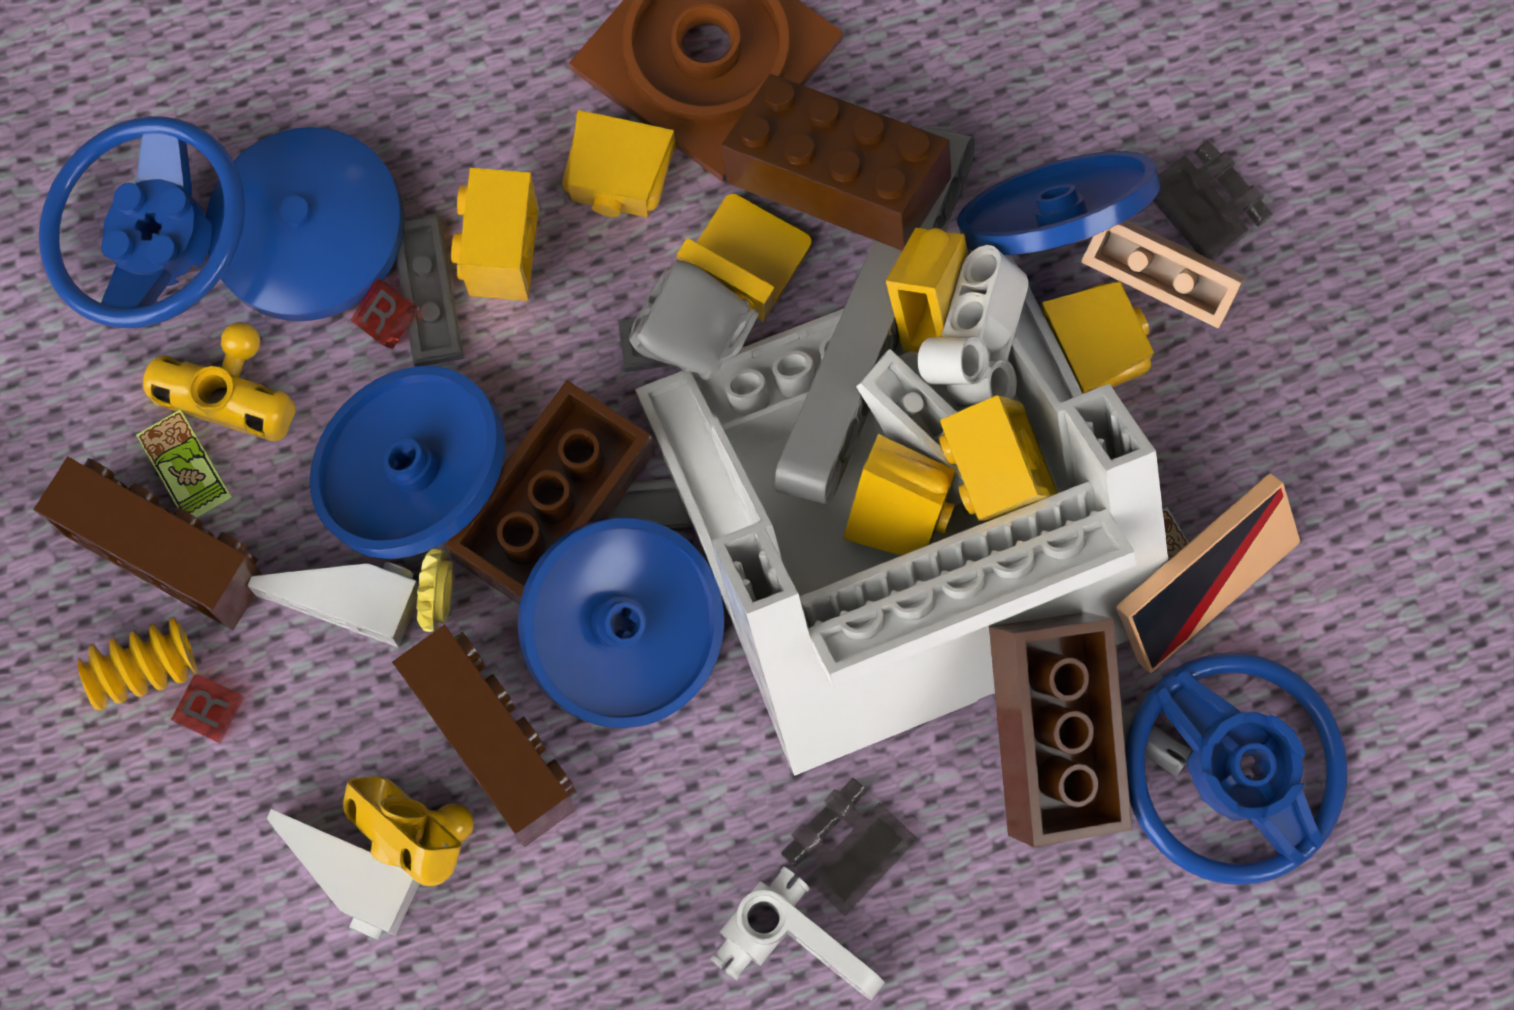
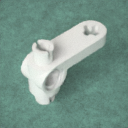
[710,866,885,1000]

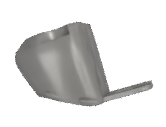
[629,259,759,379]

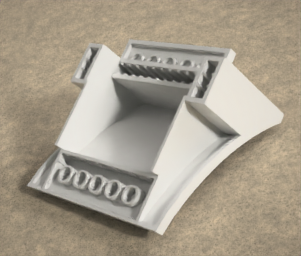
[635,255,1168,776]

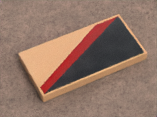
[1116,473,1301,674]

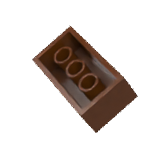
[721,73,951,251]
[445,380,655,605]
[33,456,263,630]
[989,612,1132,847]
[392,624,577,847]

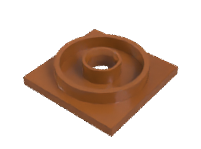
[569,0,843,182]

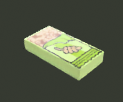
[136,409,232,517]

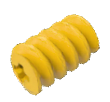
[77,616,198,711]

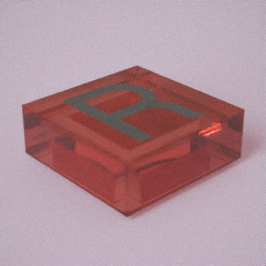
[350,278,420,349]
[171,674,244,744]

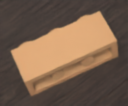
[1081,220,1246,329]

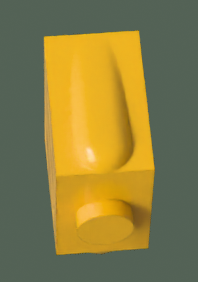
[562,110,676,218]
[886,228,969,353]
[1040,281,1154,394]
[843,434,956,556]

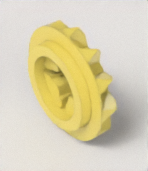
[416,549,453,632]

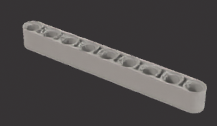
[775,126,975,505]

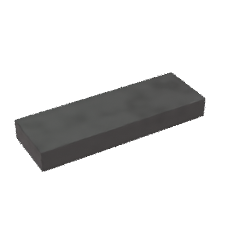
[396,215,465,367]

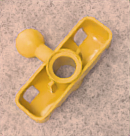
[143,322,296,442]
[343,776,474,886]

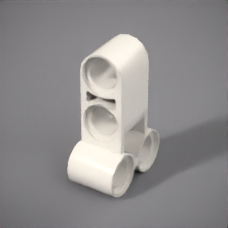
[918,245,1028,407]

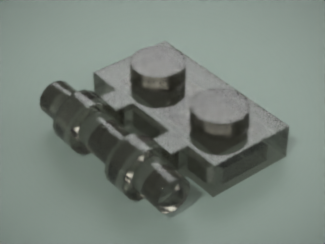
[1153,140,1273,260]
[780,778,918,917]

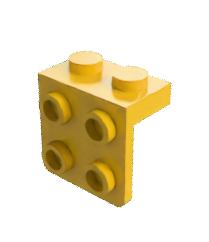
[677,194,811,323]

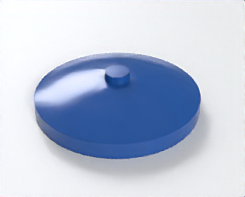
[206,127,404,321]
[957,151,1161,255]
[310,366,505,559]
[518,517,724,728]

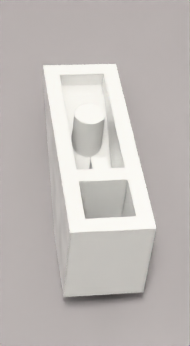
[856,349,964,505]
[247,562,419,648]
[266,809,419,940]

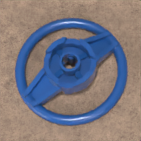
[39,116,245,328]
[1125,652,1348,885]

